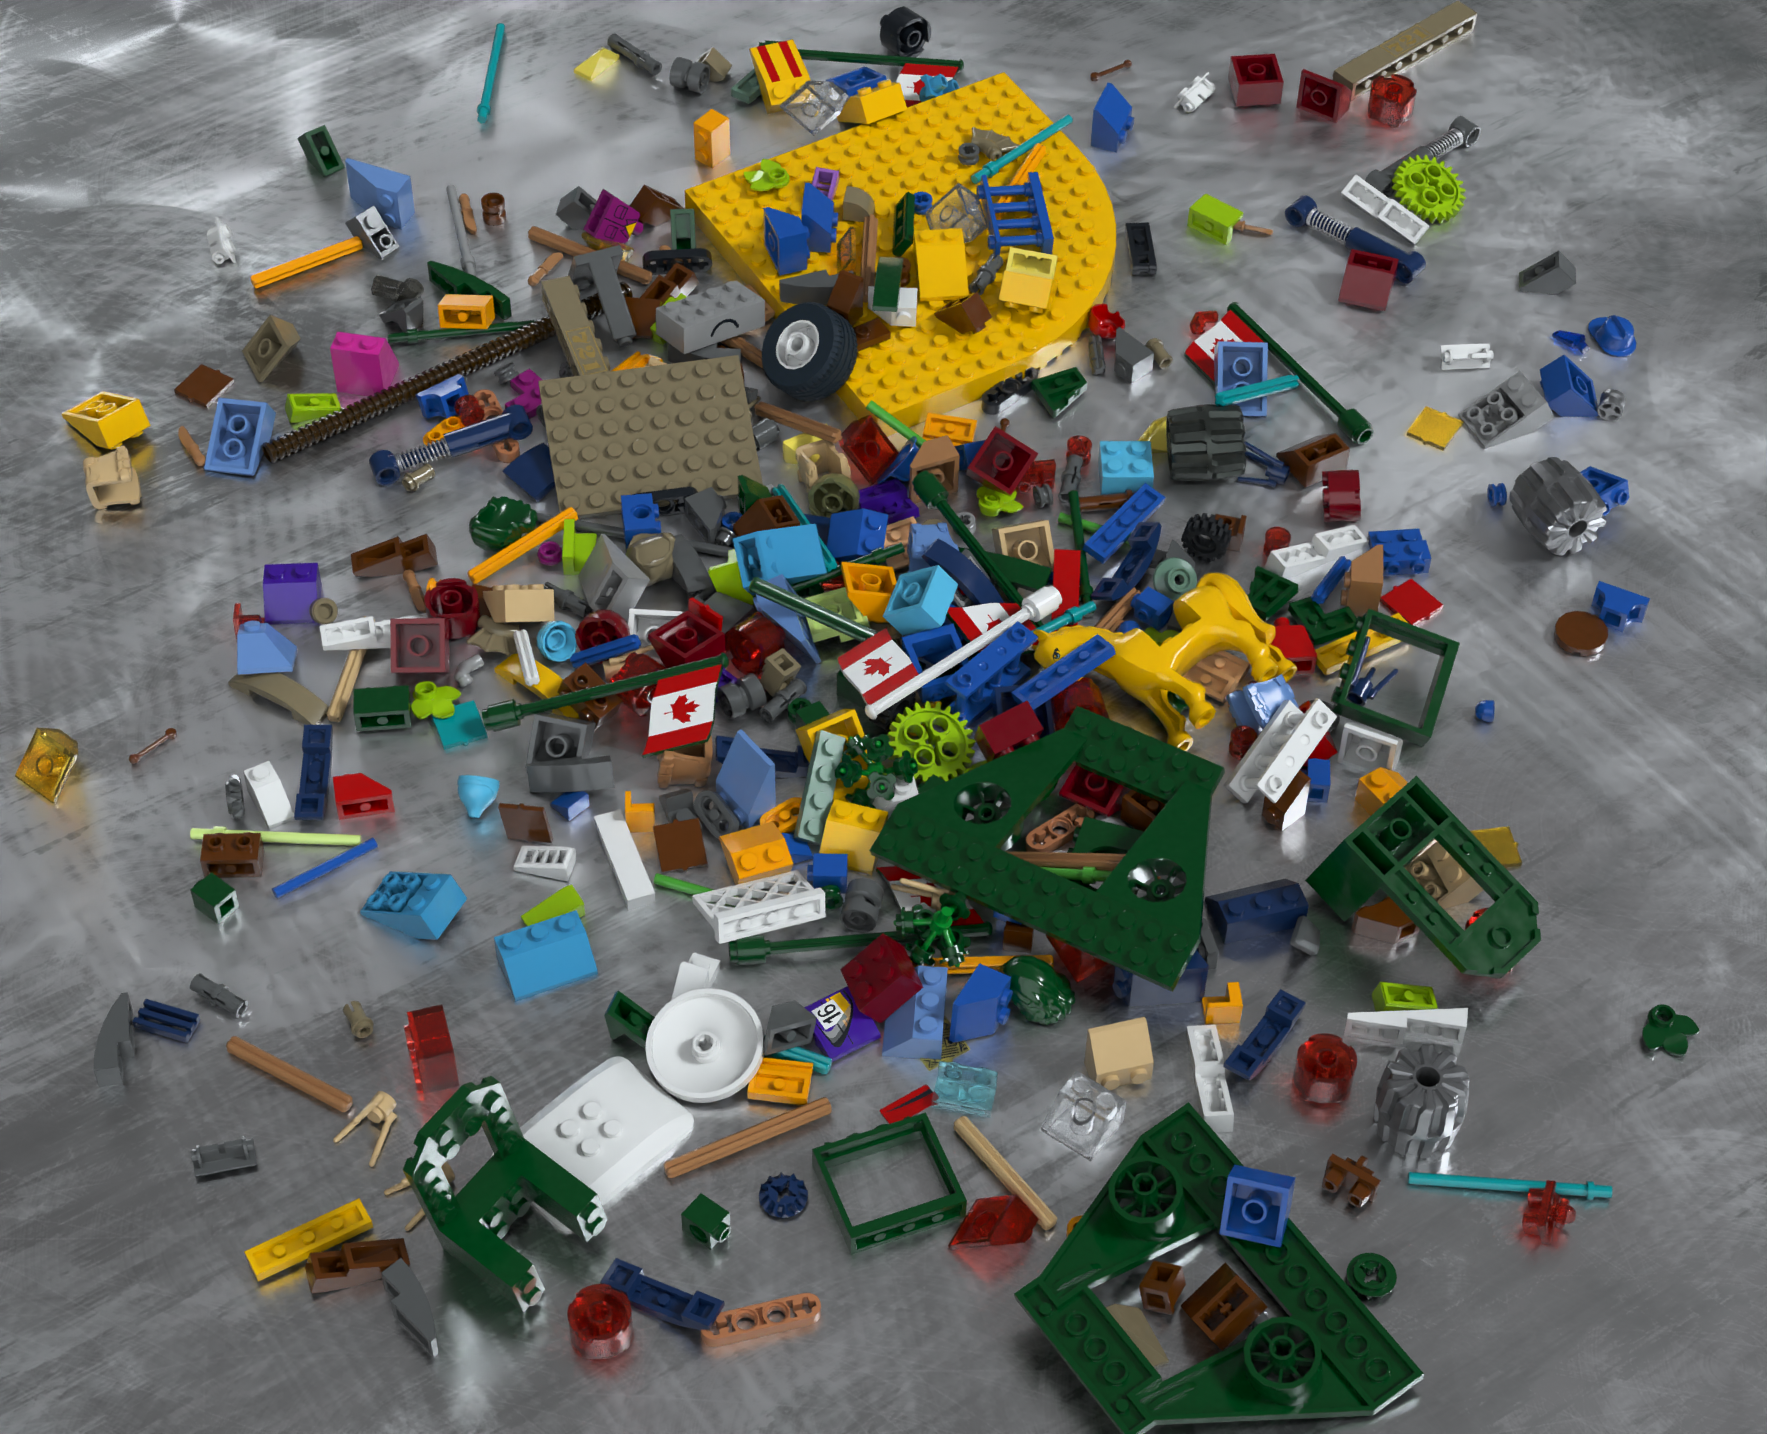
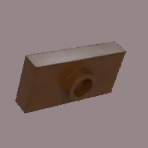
[853,318,891,352]

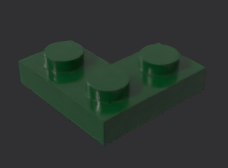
[1288,596,1357,646]

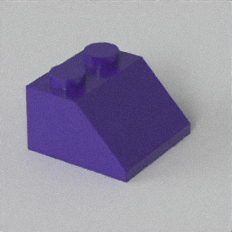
[263,563,322,625]

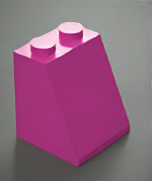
[330,332,399,396]

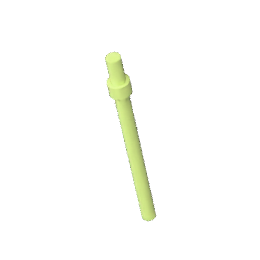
[190,826,361,846]

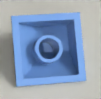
[237,621,297,675]

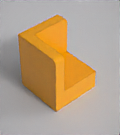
[625,791,655,833]
[1202,982,1243,1024]

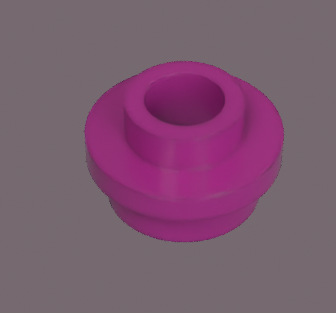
[537,541,563,566]

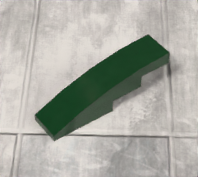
[872,257,904,312]
[427,261,512,320]
[958,547,1052,592]

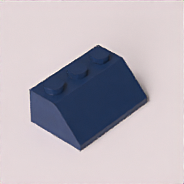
[1205,879,1309,945]

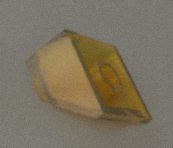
[15,728,78,803]

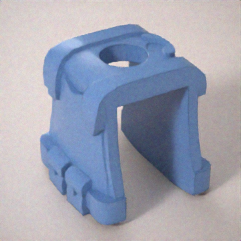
[907,522,959,573]
[1226,674,1299,739]

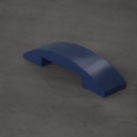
[1090,522,1162,601]
[921,539,1004,605]
[294,724,333,820]
[715,736,810,778]
[1223,989,1306,1081]
[600,1258,725,1330]

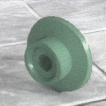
[1153,557,1197,601]

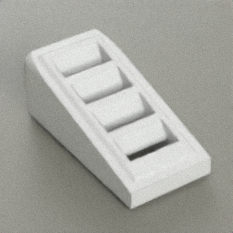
[513,846,576,882]

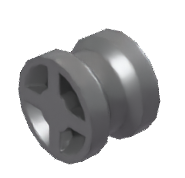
[1597,389,1626,421]

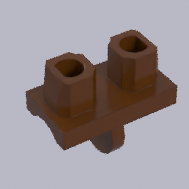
[1322,1153,1381,1208]

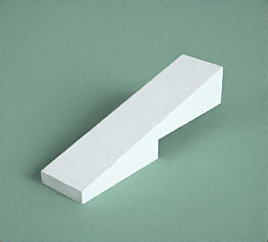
[1341,175,1429,245]
[1265,525,1369,579]
[319,613,428,651]
[594,809,655,911]
[1344,1008,1468,1044]
[1186,1025,1234,1133]

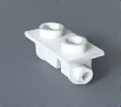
[1174,72,1215,112]
[207,217,236,264]
[1441,343,1494,370]

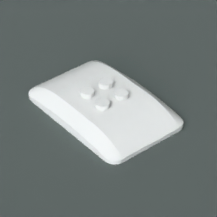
[491,1056,694,1232]

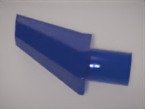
[1552,330,1590,354]

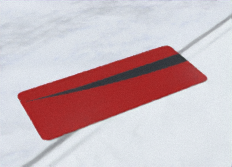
[880,1085,939,1124]

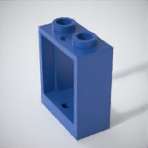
[902,624,969,703]

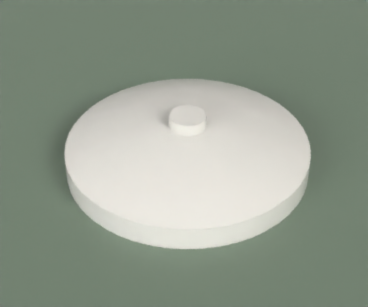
[645,988,765,1103]

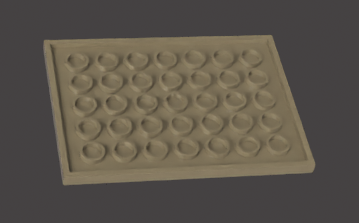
[538,355,763,520]

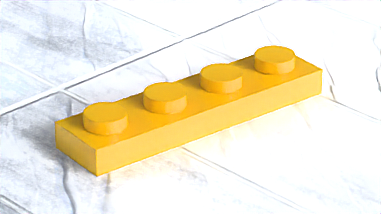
[1315,613,1408,675]
[244,1198,373,1282]

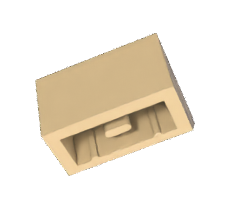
[483,584,555,623]
[1405,842,1483,909]

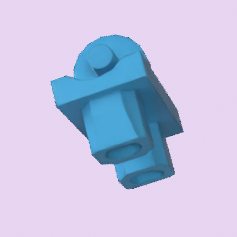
[919,74,959,102]

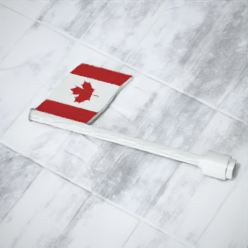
[837,586,1062,719]

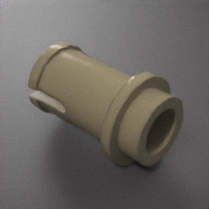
[1145,338,1173,369]
[401,463,435,492]
[343,1001,374,1038]

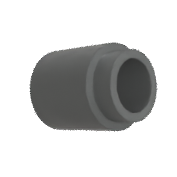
[752,418,780,451]

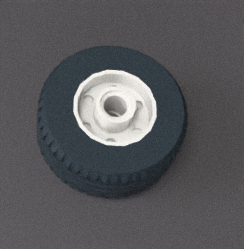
[762,302,858,402]

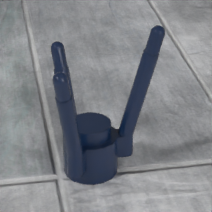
[1237,441,1291,488]
[1347,636,1398,706]

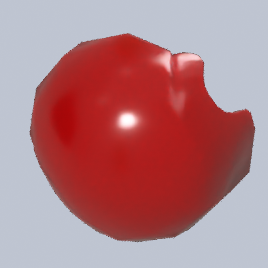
[1088,304,1125,339]

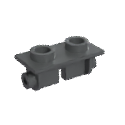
[190,1136,257,1177]

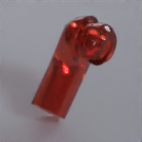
[1189,311,1218,335]

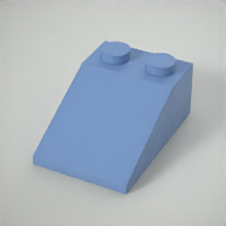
[345,158,415,230]
[1214,341,1268,417]
[204,398,276,476]
[753,574,821,664]
[716,729,776,829]

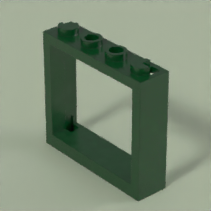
[1331,609,1460,747]
[812,1112,967,1255]

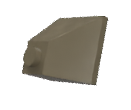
[242,315,301,383]
[1106,1304,1169,1368]

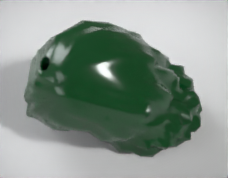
[469,496,538,552]
[998,955,1076,1025]

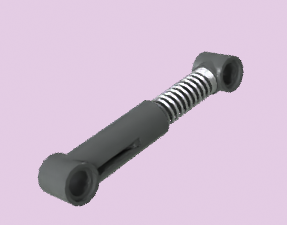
[1365,116,1481,198]

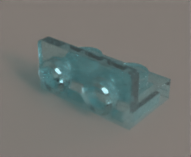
[931,1061,998,1118]

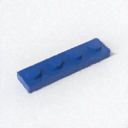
[1083,483,1166,564]
[1011,634,1116,710]

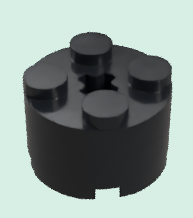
[880,6,931,58]

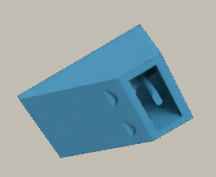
[733,524,827,596]
[360,871,467,940]

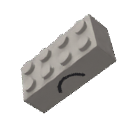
[656,281,765,354]

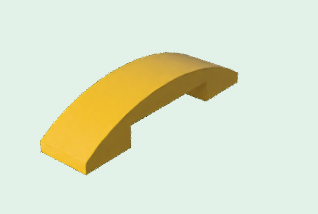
[494,653,580,719]

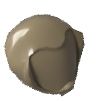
[625,533,676,587]

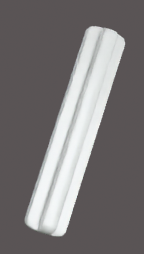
[513,629,540,687]

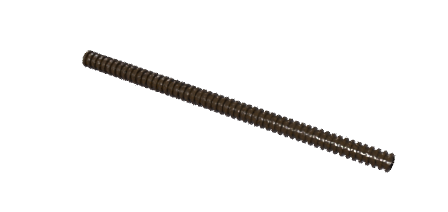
[262,281,633,464]

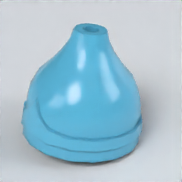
[536,621,577,662]
[457,775,500,818]

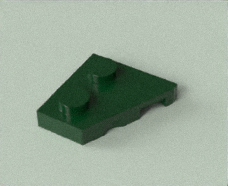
[1031,367,1087,418]
[1247,566,1298,621]

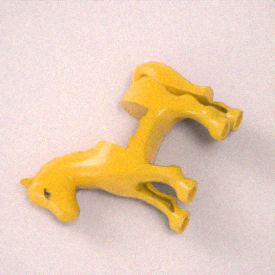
[1032,573,1297,752]

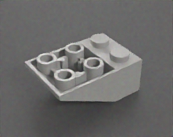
[1458,371,1554,448]
[578,534,650,622]

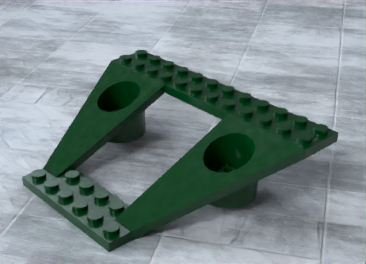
[869,706,1225,992]
[1014,1102,1424,1434]

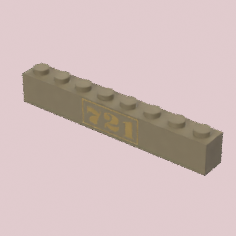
[1333,1,1477,102]
[541,275,610,376]

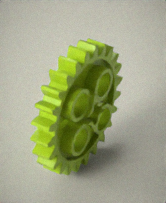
[1392,155,1466,224]
[887,701,976,783]

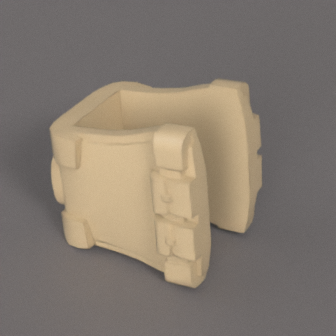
[796,440,851,494]
[83,445,142,509]

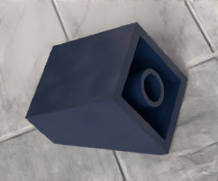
[1113,950,1209,1007]

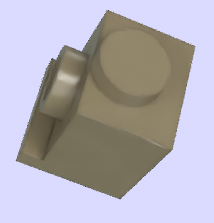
[759,648,802,697]

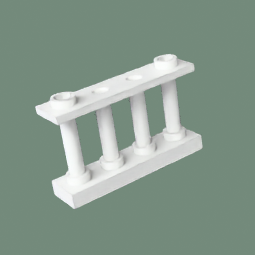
[1223,699,1337,803]

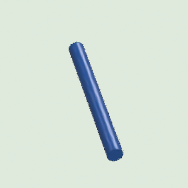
[272,838,378,899]

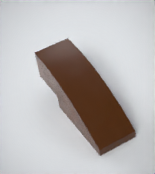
[642,262,699,306]
[351,534,438,577]
[305,1238,410,1294]

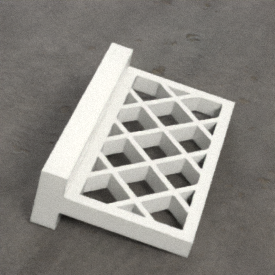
[692,870,826,944]

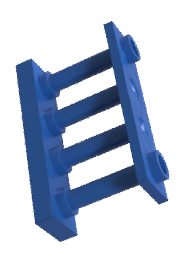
[976,172,1054,259]
[943,621,1038,730]

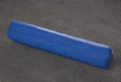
[1311,556,1351,604]
[570,634,641,669]

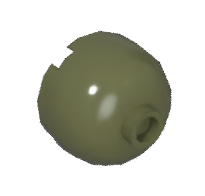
[808,473,860,518]

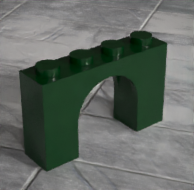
[1067,817,1144,892]

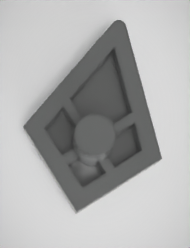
[1290,916,1320,956]

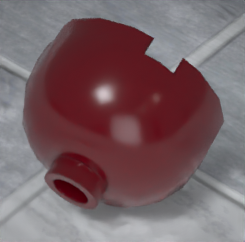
[575,609,630,664]

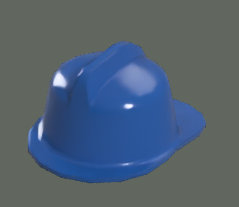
[1588,315,1636,357]
[877,436,920,484]

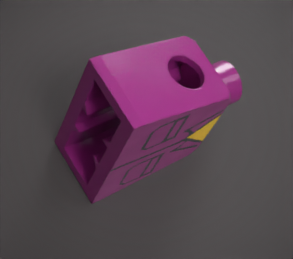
[583,189,643,244]

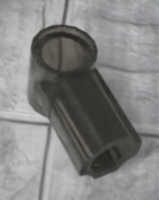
[371,275,424,302]

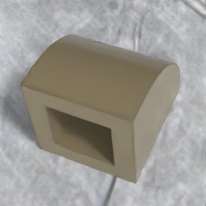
[697,47,732,82]
[843,186,875,222]

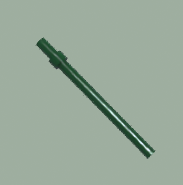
[388,320,535,344]
[1068,490,1094,618]
[753,542,905,598]

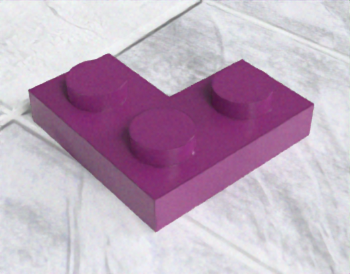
[505,369,542,419]

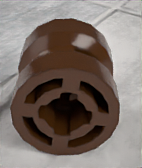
[481,193,506,226]

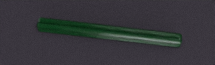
[749,577,897,643]

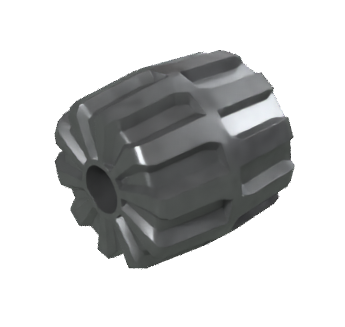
[1509,457,1607,556]
[1374,1044,1469,1159]

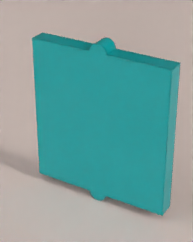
[431,700,488,750]

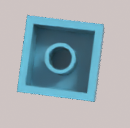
[1098,441,1154,495]
[883,565,958,636]

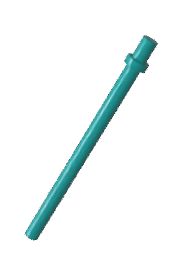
[477,23,505,124]
[1408,1172,1612,1200]

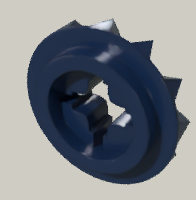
[759,1172,808,1218]

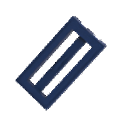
[132,999,200,1043]

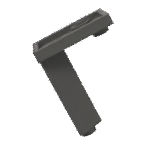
[568,245,637,347]

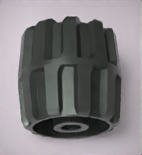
[1166,404,1246,481]

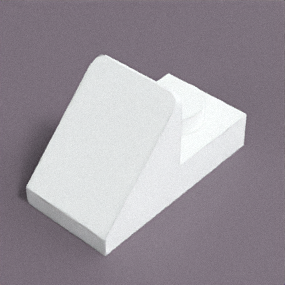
[671,952,720,1000]

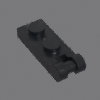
[1125,222,1157,275]

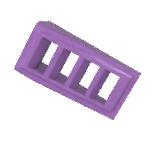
[812,167,839,201]

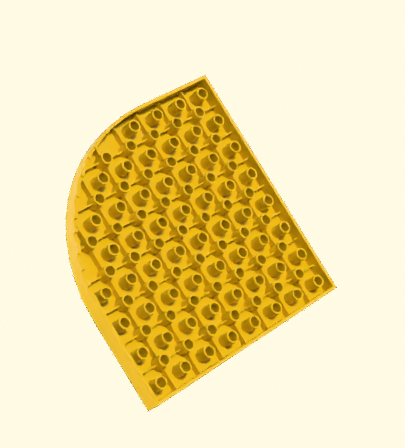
[684,72,1116,441]

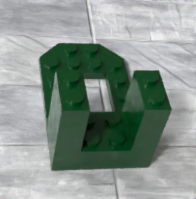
[1305,776,1541,978]
[403,1076,608,1312]

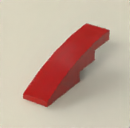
[1051,549,1081,631]

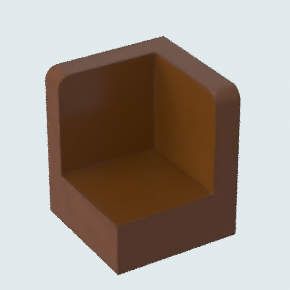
[1003,921,1034,953]

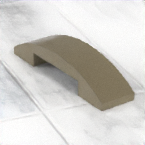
[228,672,329,725]

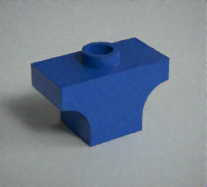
[416,374,470,419]
[1591,581,1650,633]

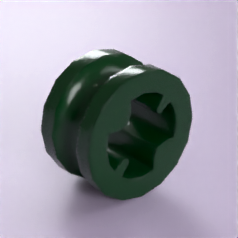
[788,698,811,724]
[821,885,843,912]

